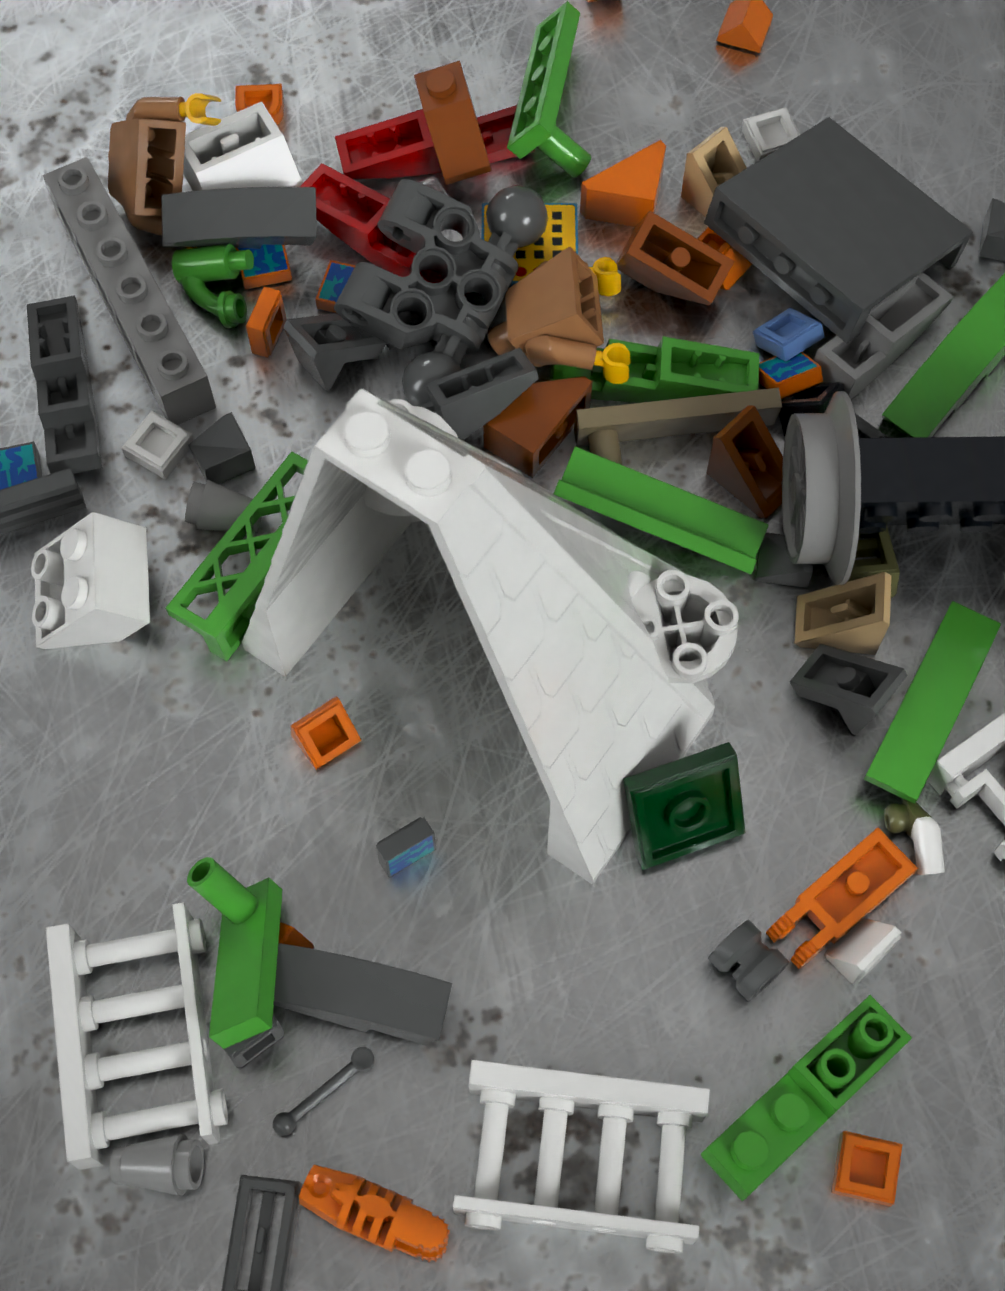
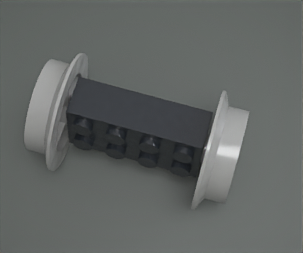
[782,391,1005,585]

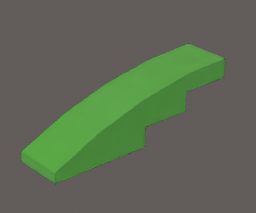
[882,273,1005,438]
[550,336,759,403]
[864,601,1001,804]

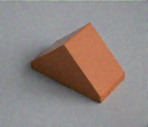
[580,140,666,227]

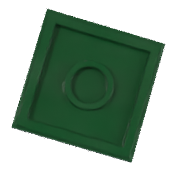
[623,742,746,870]

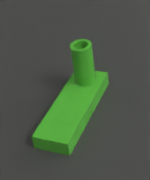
[187,857,283,1049]

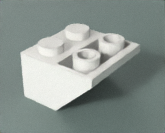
[183,101,303,191]
[31,512,150,649]

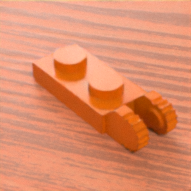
[766,827,918,969]

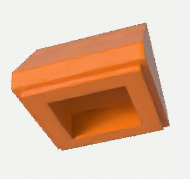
[717,0,773,53]
[290,696,362,770]

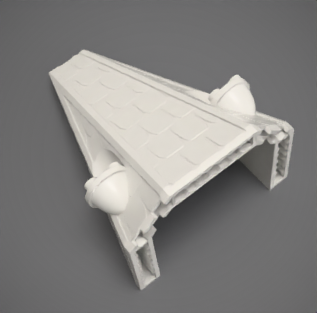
[242,389,739,885]

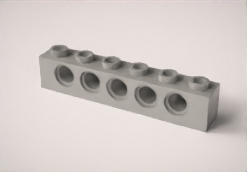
[43,157,216,425]

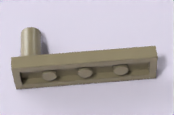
[574,388,782,465]

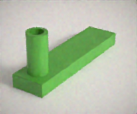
[507,1,591,178]

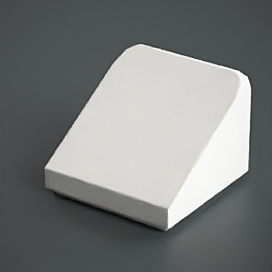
[825,918,902,985]

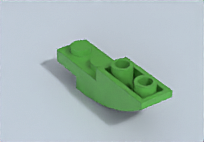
[701,995,912,1202]

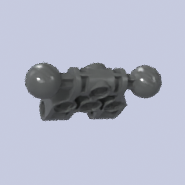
[334,179,548,406]

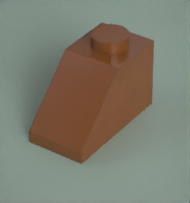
[414,60,492,185]
[616,211,734,305]
[483,376,592,478]

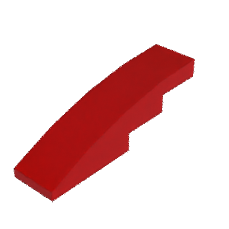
[335,105,535,179]
[300,163,471,297]

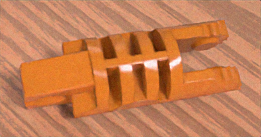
[299,1165,450,1262]

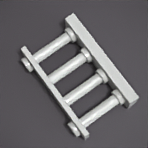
[45,902,228,1170]
[453,1060,710,1253]

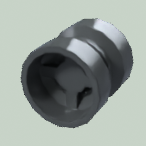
[708,920,790,1001]

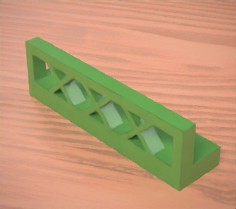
[553,446,769,574]
[165,451,308,661]

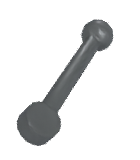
[273,1047,375,1136]

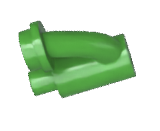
[172,244,254,328]

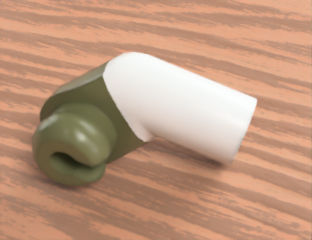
[884,800,945,875]

